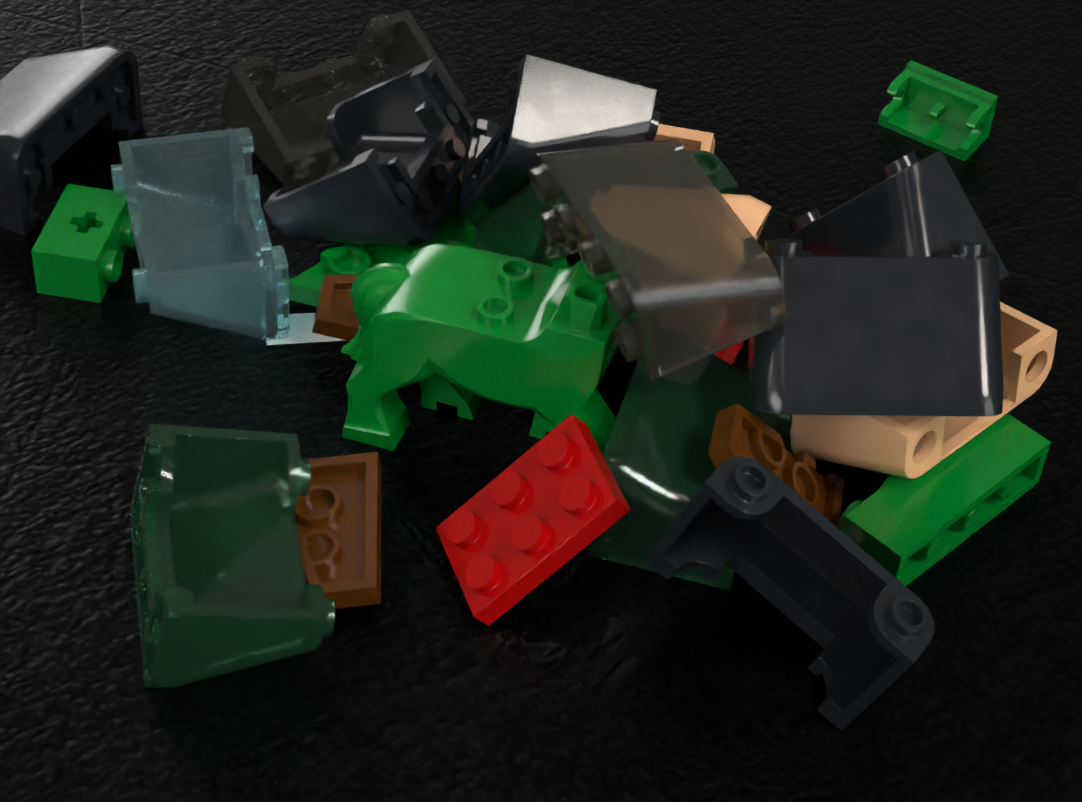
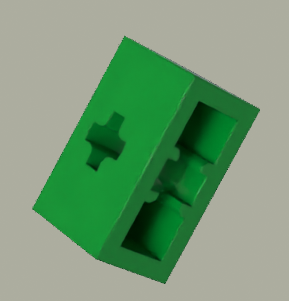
[31,184,139,303]

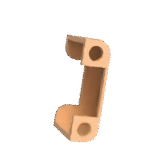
[790,302,1058,479]

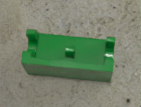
[878,60,998,162]

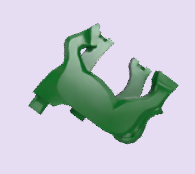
[341,244,638,458]

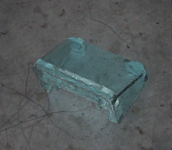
[110,127,290,341]

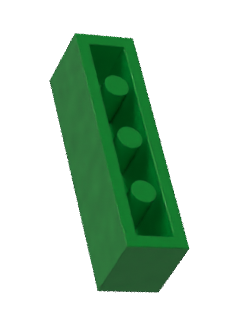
[838,413,1051,586]

